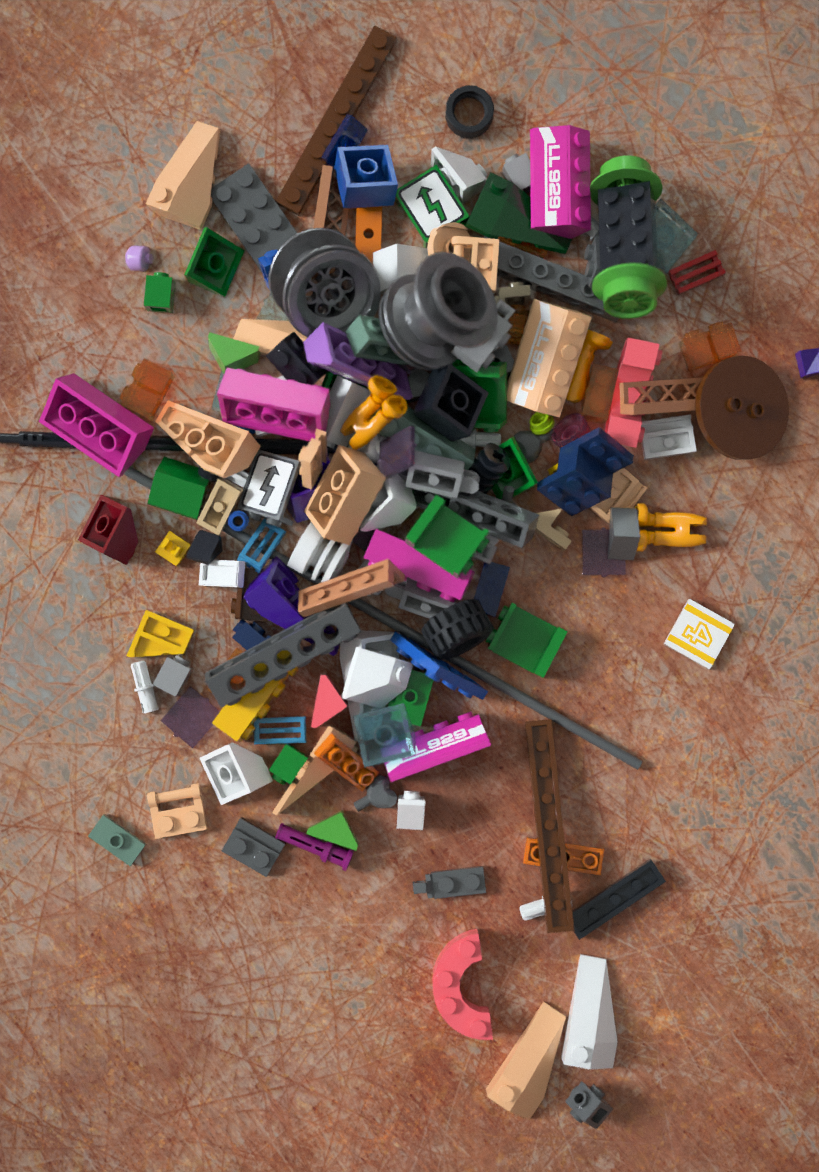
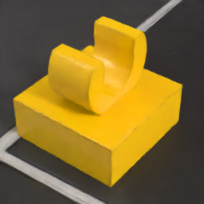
[155,531,191,567]

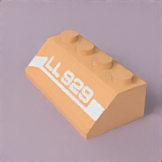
[507,299,592,417]

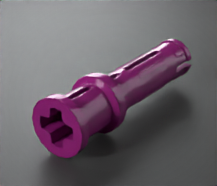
[275,823,355,871]

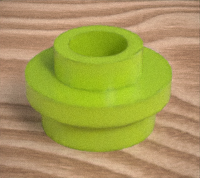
[529,412,555,435]

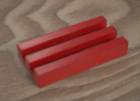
[668,250,726,295]

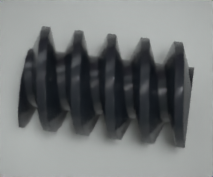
[468,443,510,494]

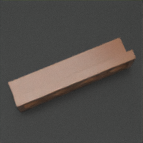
[313,165,349,274]
[619,377,703,415]
[298,559,405,617]

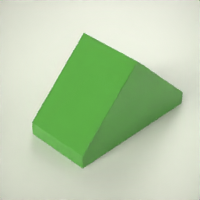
[208,332,260,374]
[307,810,359,850]

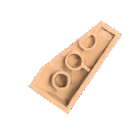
[146,121,220,230]
[233,319,326,378]
[155,401,261,478]
[272,724,358,816]
[486,1002,566,1120]

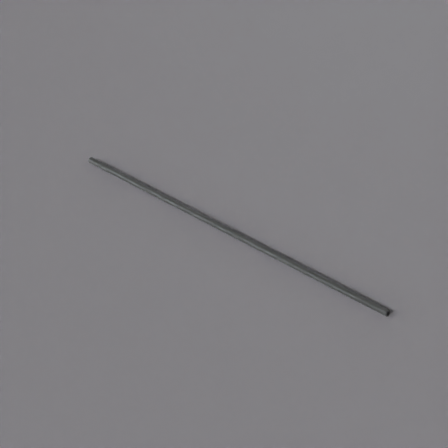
[124,466,643,770]

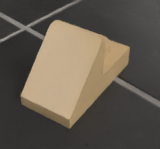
[196,477,244,535]
[535,509,571,551]

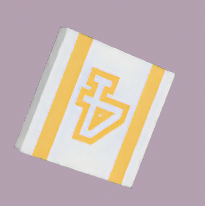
[664,599,735,669]

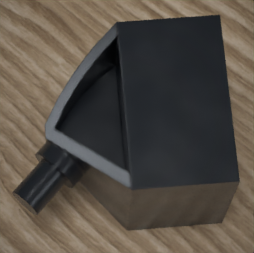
[413,364,488,442]

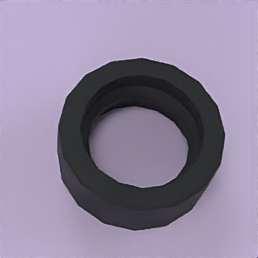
[445,85,494,139]

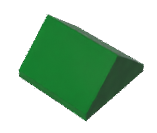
[184,227,245,297]
[492,437,538,499]
[148,457,211,520]

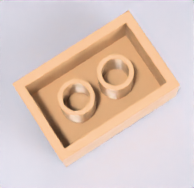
[304,445,386,545]

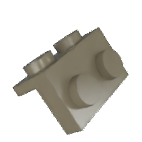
[494,282,531,319]

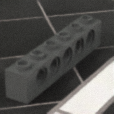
[484,236,619,323]
[390,460,540,548]
[205,603,361,707]

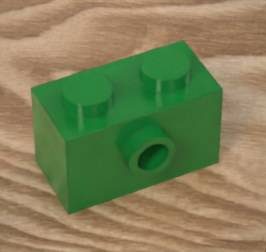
[387,670,434,727]

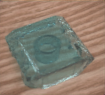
[655,199,698,273]

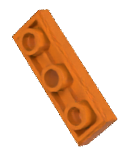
[355,206,382,264]
[314,733,379,792]
[523,837,604,875]

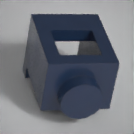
[232,619,272,650]

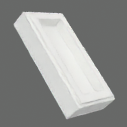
[199,560,245,588]

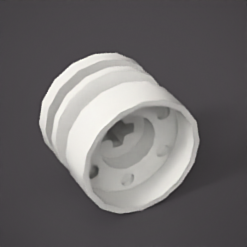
[287,522,353,583]

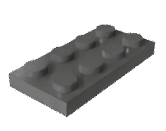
[211,163,298,272]

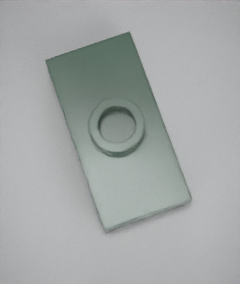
[88,814,146,866]

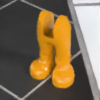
[566,330,613,403]
[340,375,407,450]
[635,503,707,552]

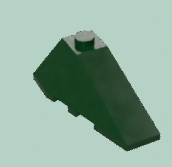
[465,172,573,254]

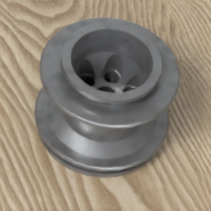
[269,228,381,337]
[379,252,497,370]

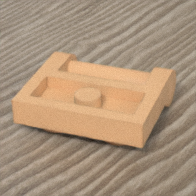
[451,236,499,293]
[147,783,208,839]

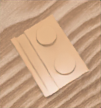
[298,429,328,490]
[590,468,647,524]

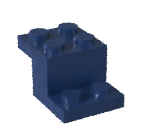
[537,427,634,517]

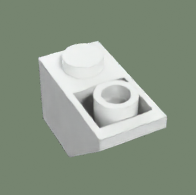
[397,791,425,830]

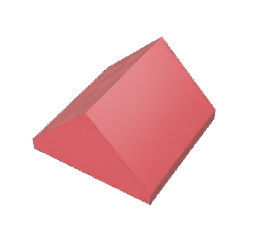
[311,674,348,728]

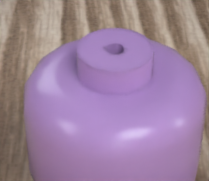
[125,246,153,272]

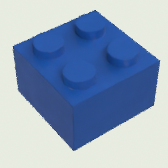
[334,145,398,209]

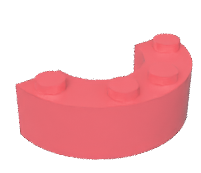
[605,338,662,448]
[432,929,493,1040]

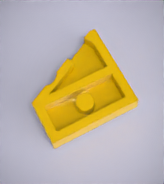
[126,610,195,657]

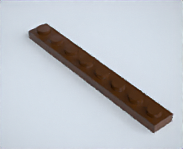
[276,25,397,216]
[525,719,574,933]

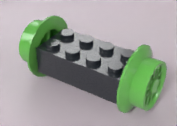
[590,155,667,319]

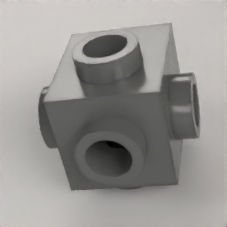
[565,1082,613,1129]

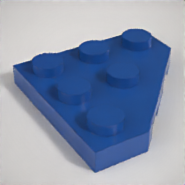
[390,632,488,700]

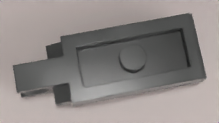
[413,866,486,899]

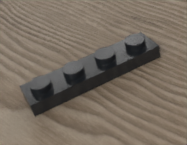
[572,859,666,940]

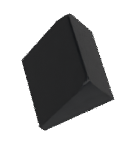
[186,530,223,565]

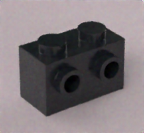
[266,332,328,385]

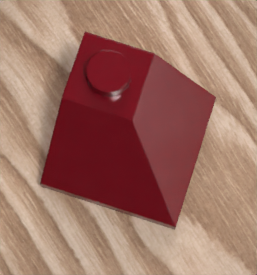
[78,495,139,565]

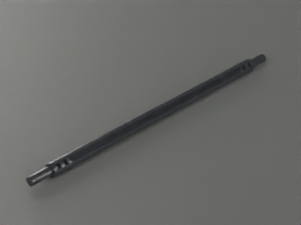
[0,431,348,456]

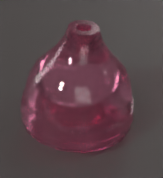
[551,413,591,448]

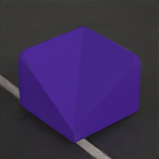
[795,348,819,378]

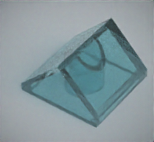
[353,703,416,768]

